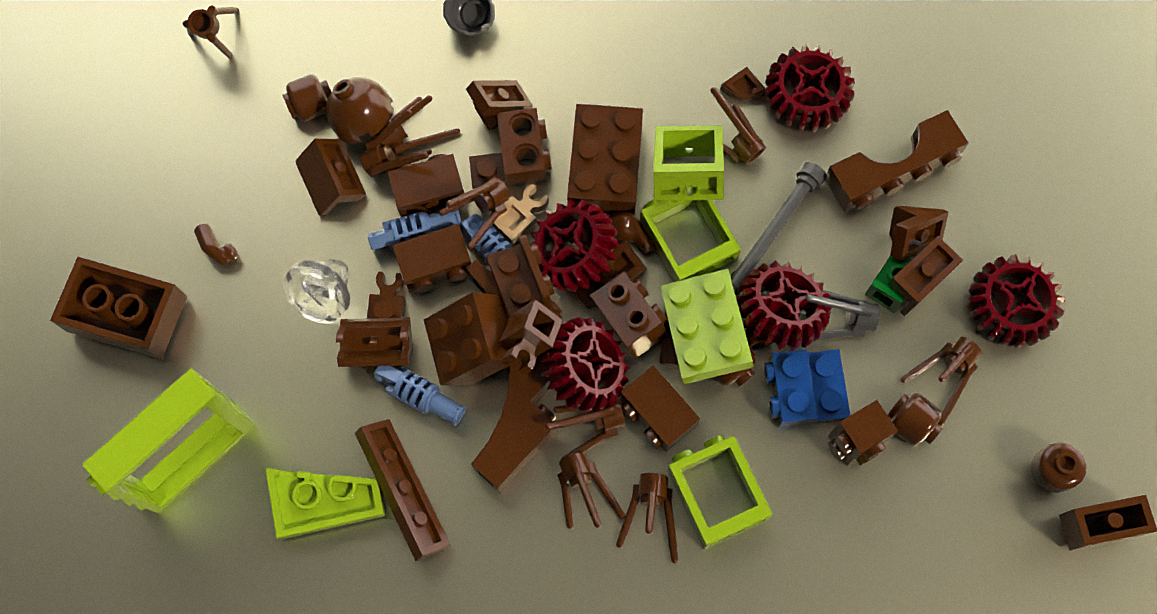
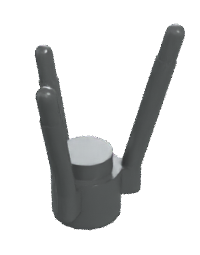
[805,290,880,340]

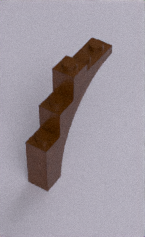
[467,259,563,493]

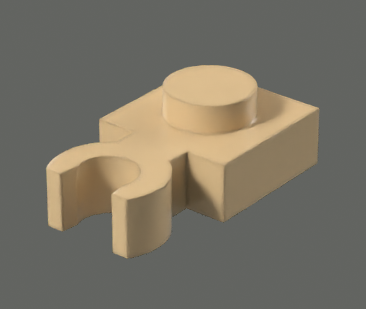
[492,184,549,245]

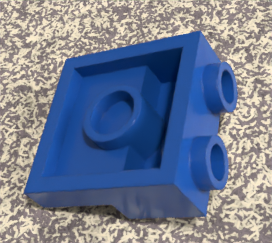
[764,349,850,428]

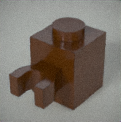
[500,300,562,374]

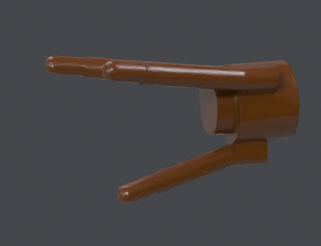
[182,5,239,58]
[693,87,766,165]
[376,95,460,155]
[360,109,432,177]
[439,177,510,250]
[900,337,982,426]
[545,399,625,460]
[557,452,625,529]
[616,473,678,564]

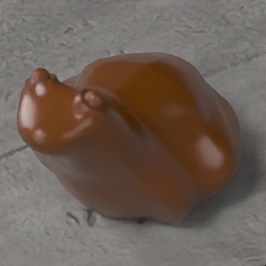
[609,212,656,254]

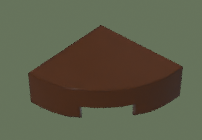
[720,67,766,101]

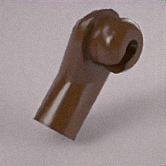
[194,224,239,266]

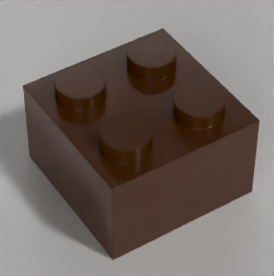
[423,292,519,386]

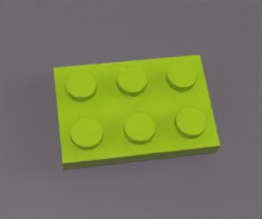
[660,269,754,384]

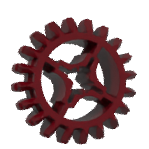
[765,44,855,133]
[530,199,619,292]
[967,254,1066,348]
[737,260,832,351]
[538,317,630,413]

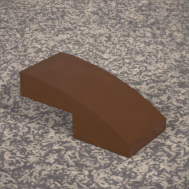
[576,241,647,309]

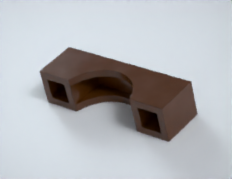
[825,110,969,212]

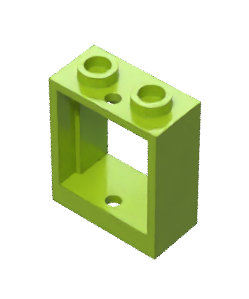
[653,125,724,201]
[640,185,741,282]
[667,435,773,549]

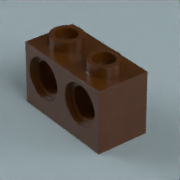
[497,108,552,187]

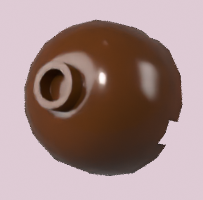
[325,77,394,144]

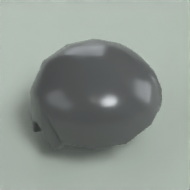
[443,0,495,37]

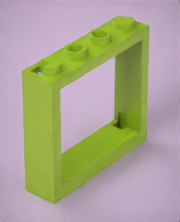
[82,368,256,513]

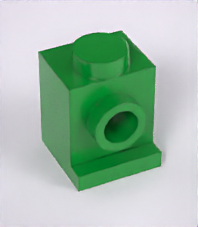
[864,256,913,313]

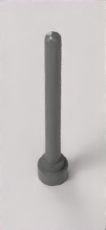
[731,162,827,295]

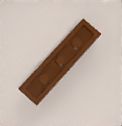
[355,419,450,561]

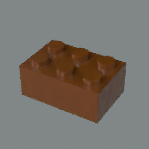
[567,104,643,215]
[50,257,187,360]

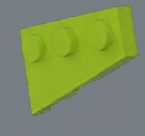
[266,468,386,540]

